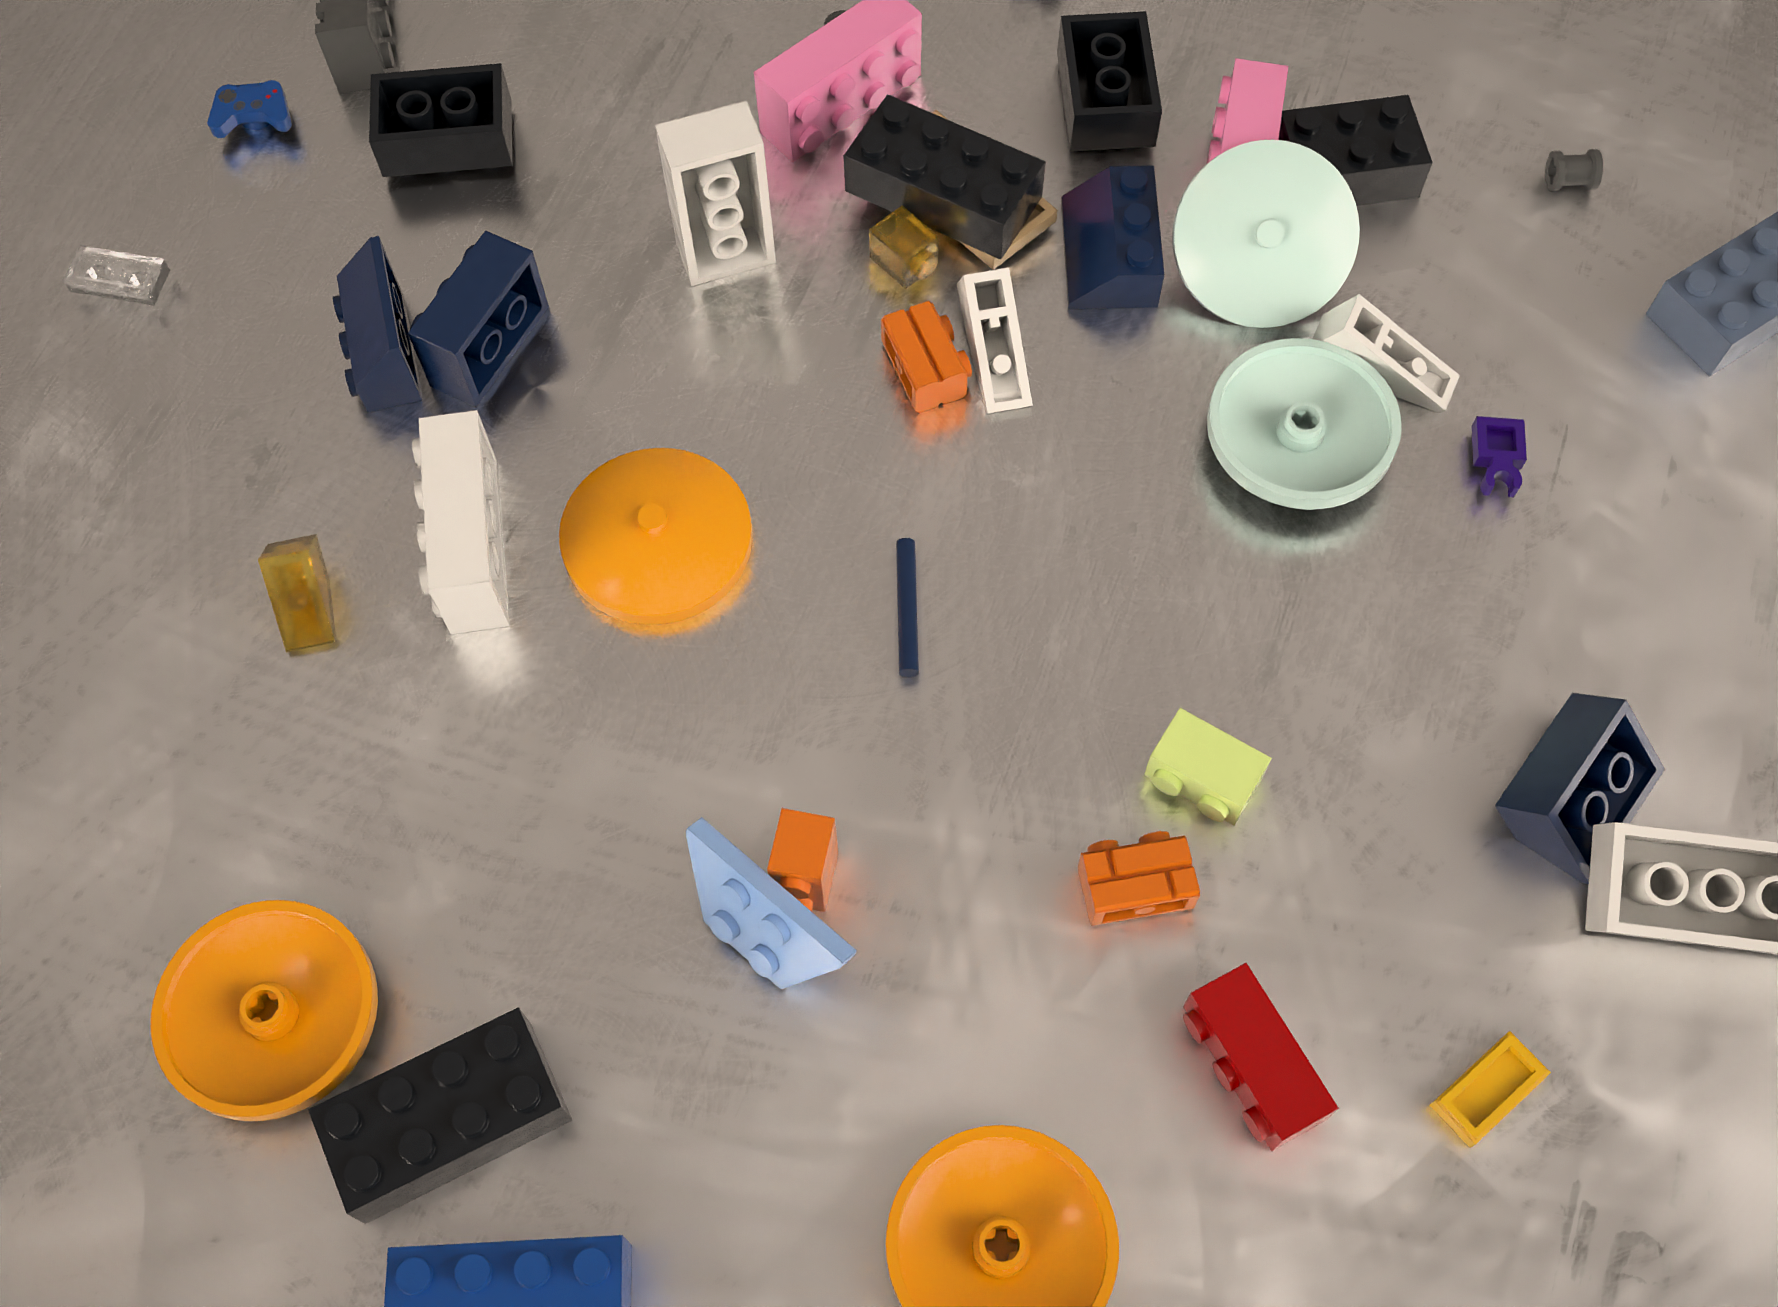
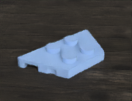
[686,817,857,989]

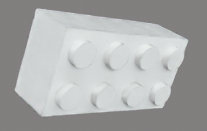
[655,101,776,287]
[412,410,509,635]
[1585,822,1778,955]

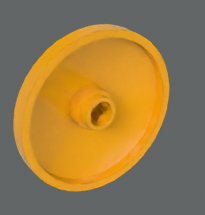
[559,448,753,625]
[151,900,378,1121]
[886,1125,1119,1307]

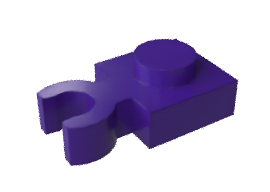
[1471,416,1527,498]

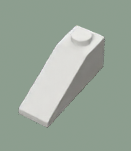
[957,268,1033,414]
[1312,294,1460,414]

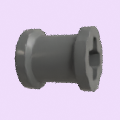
[1545,149,1603,191]

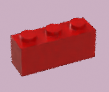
[1183,963,1339,1151]

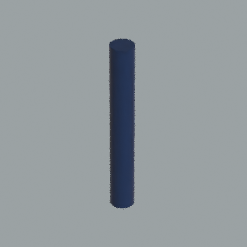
[896,538,919,677]

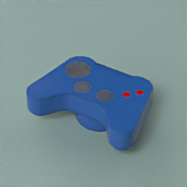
[207,80,292,138]

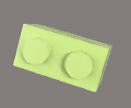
[1144,708,1272,826]

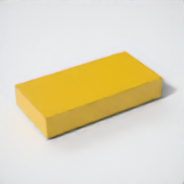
[1430,1031,1551,1148]

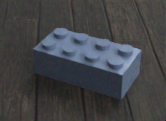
[1646,212,1778,377]

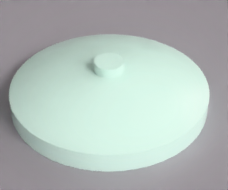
[1172,140,1360,328]
[1207,338,1402,510]

